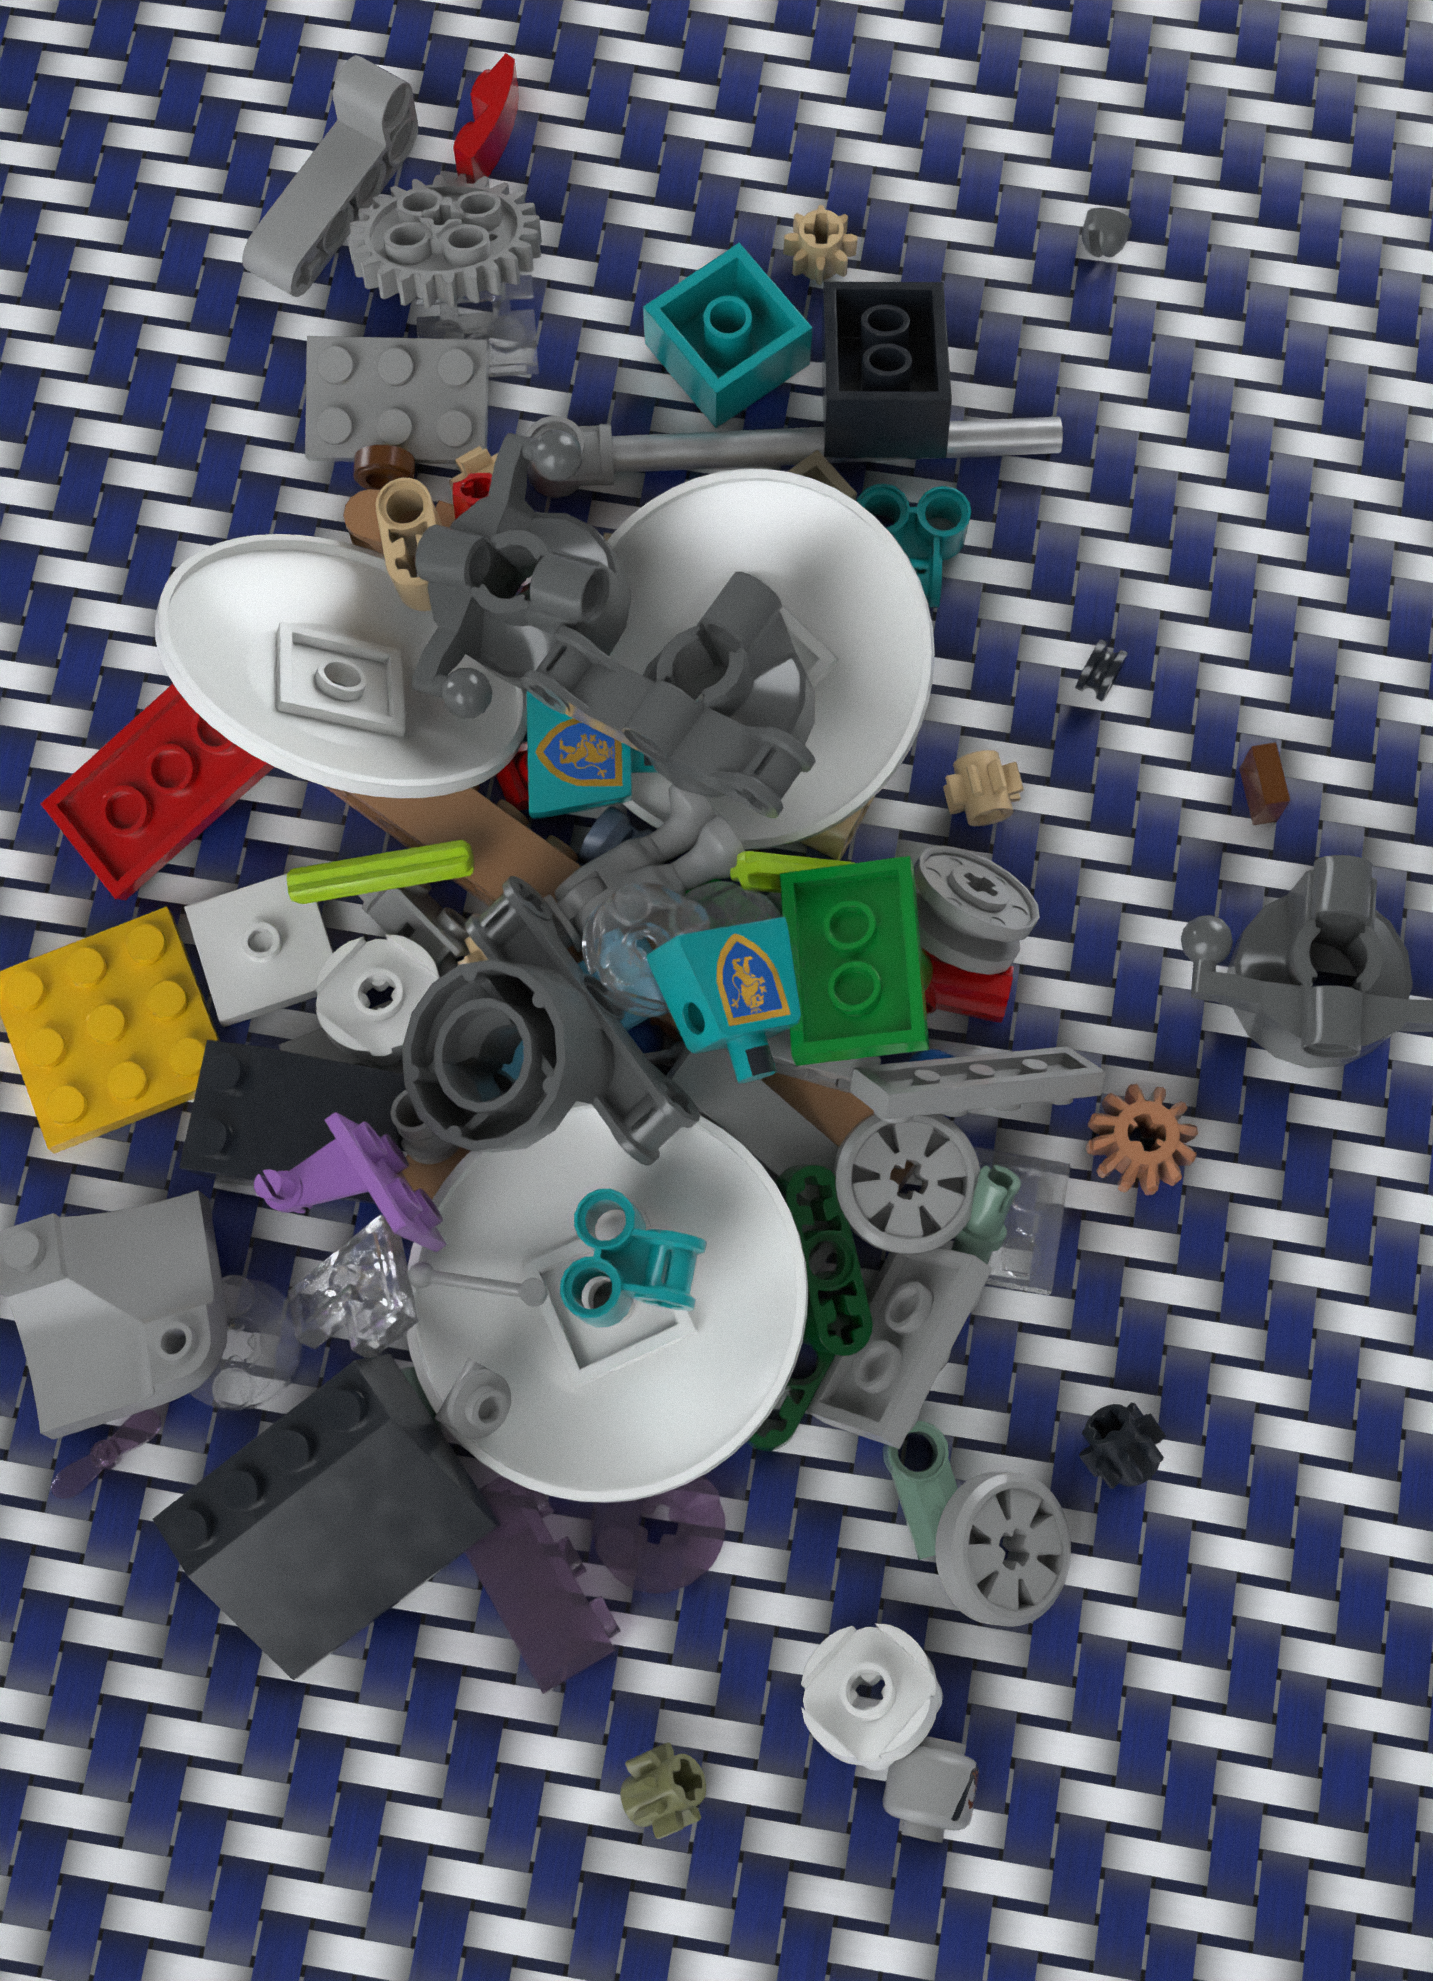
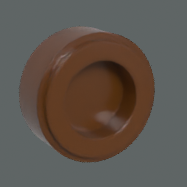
[353,445,415,490]

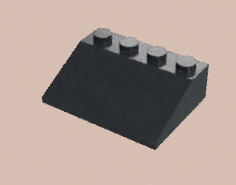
[152,1353,502,1680]

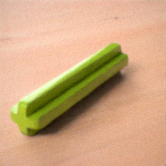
[286,840,474,904]
[730,851,855,893]

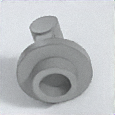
[435,1358,511,1439]

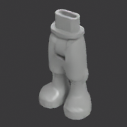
[543,784,745,952]

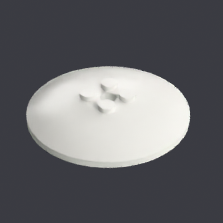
[607,469,935,851]
[155,534,528,798]
[404,1101,808,1503]

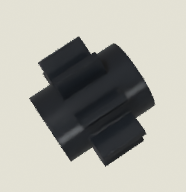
[1079,1402,1166,1489]

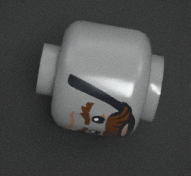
[883,1736,980,1843]

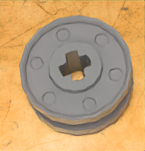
[914,845,1040,975]

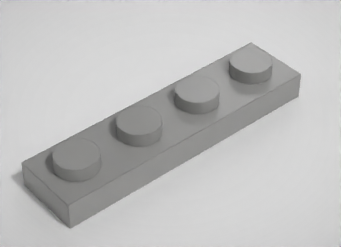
[850,1046,1106,1123]

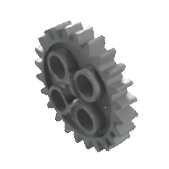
[348,174,542,308]

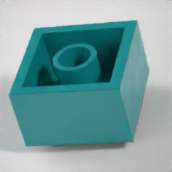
[643,243,813,428]

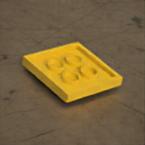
[0,907,220,1154]

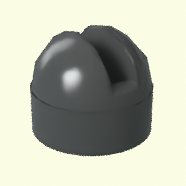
[1082,208,1132,258]

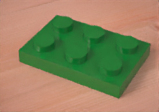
[780,856,930,1066]

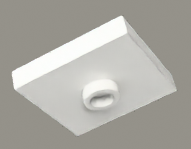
[184,874,334,1028]

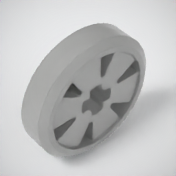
[832,1114,980,1254]
[935,1472,1071,1627]

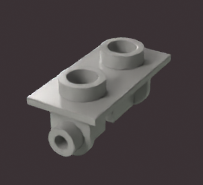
[358,883,470,978]

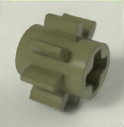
[620,1742,706,1839]

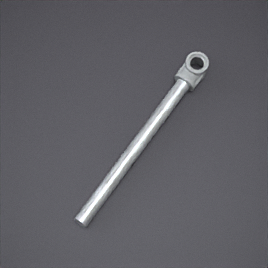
[525,416,1063,498]

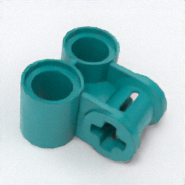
[857,483,971,608]
[560,1189,707,1328]

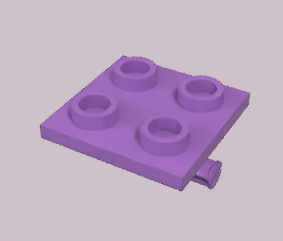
[254,1112,447,1252]

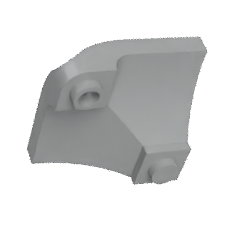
[0,1190,227,1440]

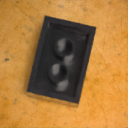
[821,282,952,459]

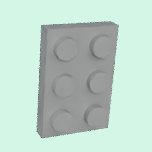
[305,336,489,464]
[806,1247,993,1449]

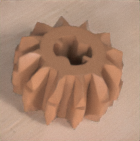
[1086,1084,1198,1195]

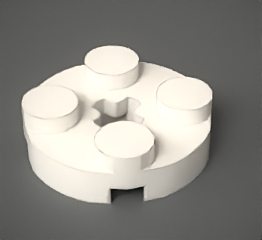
[315,934,440,1066]
[801,1623,943,1771]

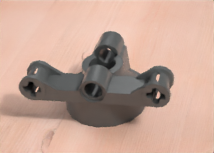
[521,572,816,818]
[402,876,700,1166]

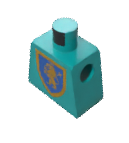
[526,691,659,819]
[646,917,801,1084]

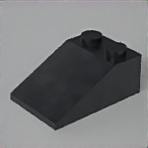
[179,1040,406,1205]

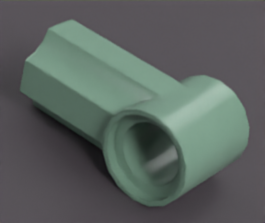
[882,1421,958,1560]

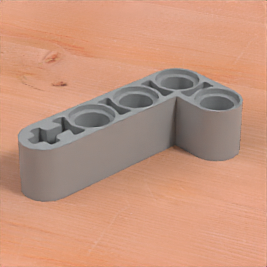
[242,55,418,297]

